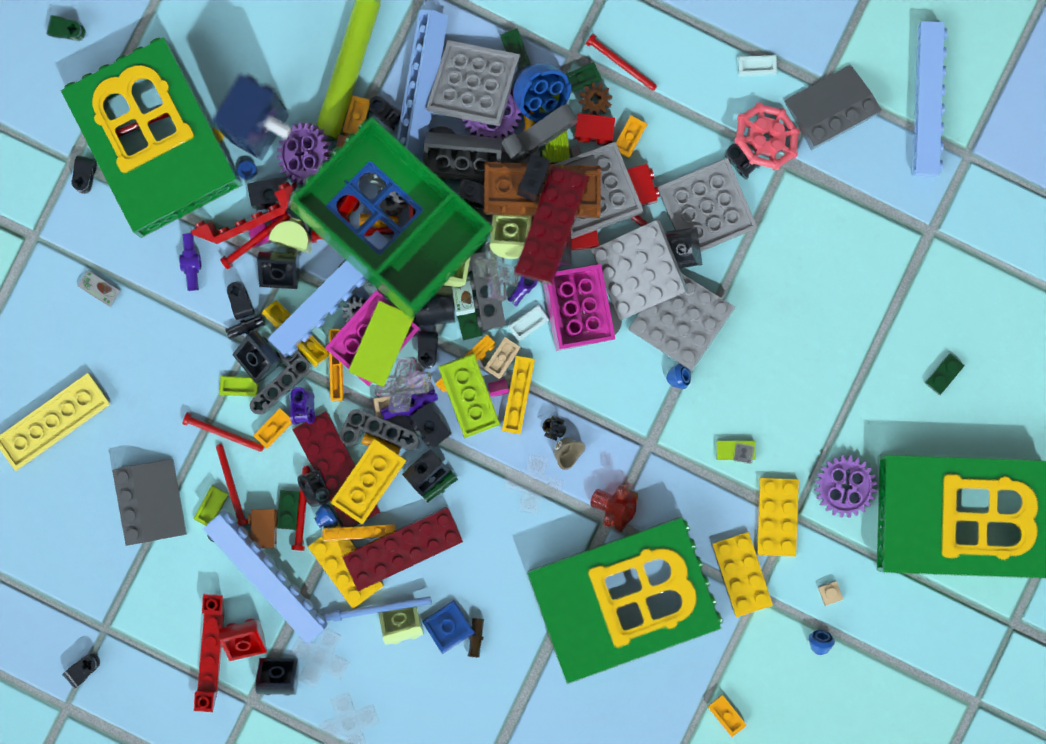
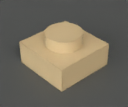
[373,396,394,417]
[818,581,844,606]

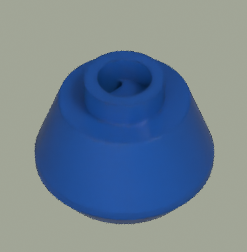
[666,363,691,389]
[314,504,339,529]
[808,630,835,655]

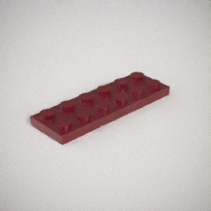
[514,166,590,285]
[292,411,381,528]
[342,506,463,592]

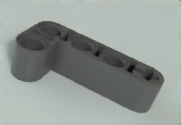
[501,104,578,162]
[249,350,311,415]
[340,409,419,451]

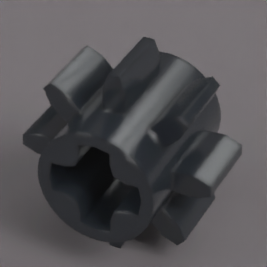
[542,416,566,441]

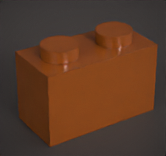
[248,509,277,548]

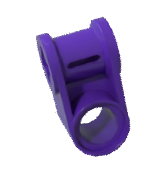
[290,387,315,425]

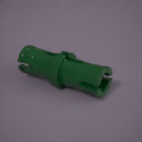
[422,470,458,503]

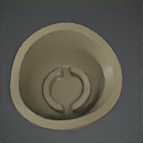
[553,437,586,470]

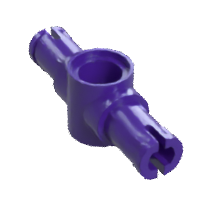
[179,233,202,291]
[507,276,539,306]
[380,389,438,420]

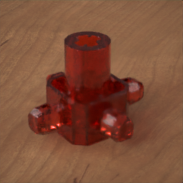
[590,485,638,532]

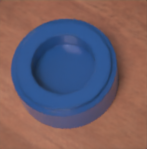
[237,160,257,180]

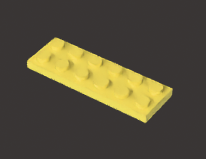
[0,373,111,471]

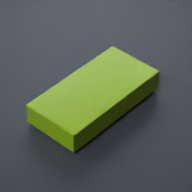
[219,376,259,397]
[716,441,756,460]
[193,485,229,526]

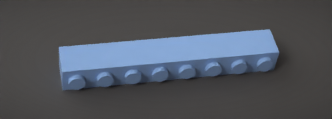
[397,9,448,163]
[913,21,947,177]
[268,230,389,357]
[203,509,328,644]

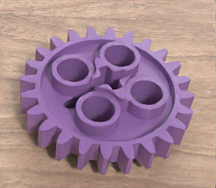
[462,89,523,138]
[277,123,333,185]
[814,455,877,518]

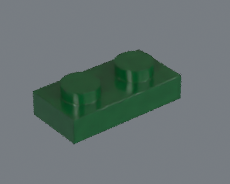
[500,28,531,70]
[566,62,602,93]
[457,310,482,341]
[925,354,965,395]
[277,490,300,530]

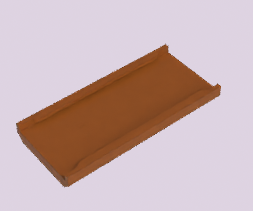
[484,162,601,218]

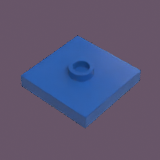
[422,600,475,654]

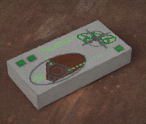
[78,270,121,307]

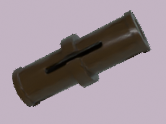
[468,618,484,658]

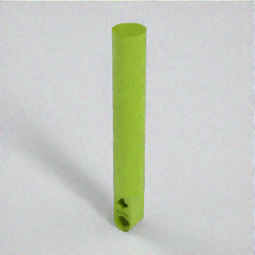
[316,0,381,141]

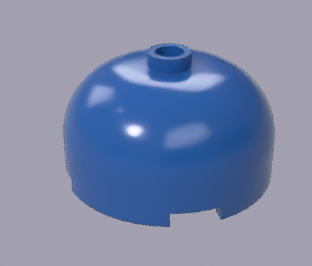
[513,63,571,121]

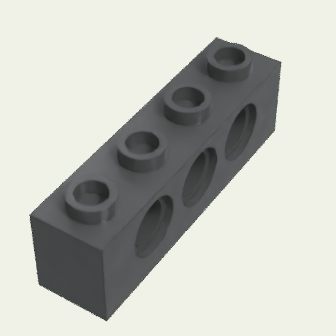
[468,251,506,331]

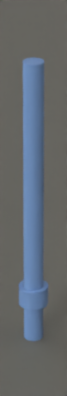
[323,597,432,622]

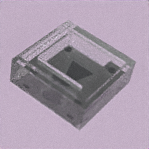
[733,442,755,465]

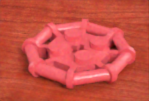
[734,102,800,170]

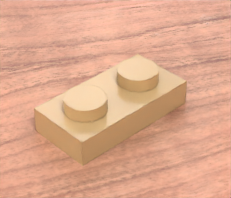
[484,337,521,379]

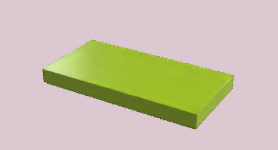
[348,301,415,387]
[438,353,500,438]

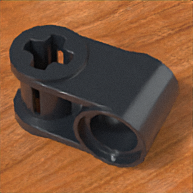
[368,96,401,131]
[725,144,760,180]
[71,155,97,194]
[227,282,255,320]
[418,331,438,369]
[297,468,330,507]
[62,653,100,689]

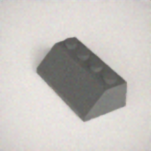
[423,132,503,182]

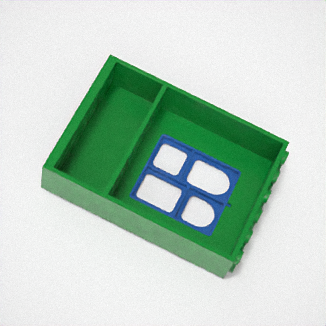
[290,117,493,319]

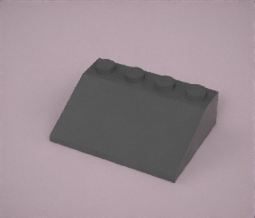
[784,65,882,151]
[112,459,187,546]

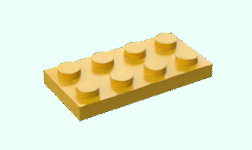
[331,439,407,525]
[757,478,799,557]
[308,524,384,609]
[712,532,773,618]

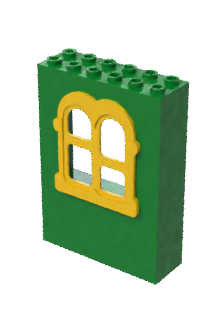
[60,37,243,238]
[877,455,1046,579]
[527,517,723,684]

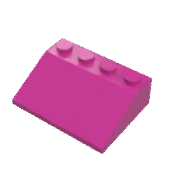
[543,264,616,351]
[325,290,420,386]

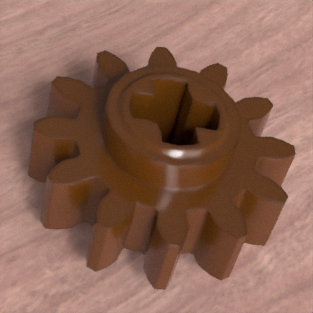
[579,83,612,116]

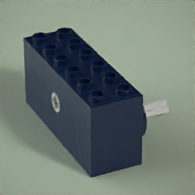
[211,74,292,161]

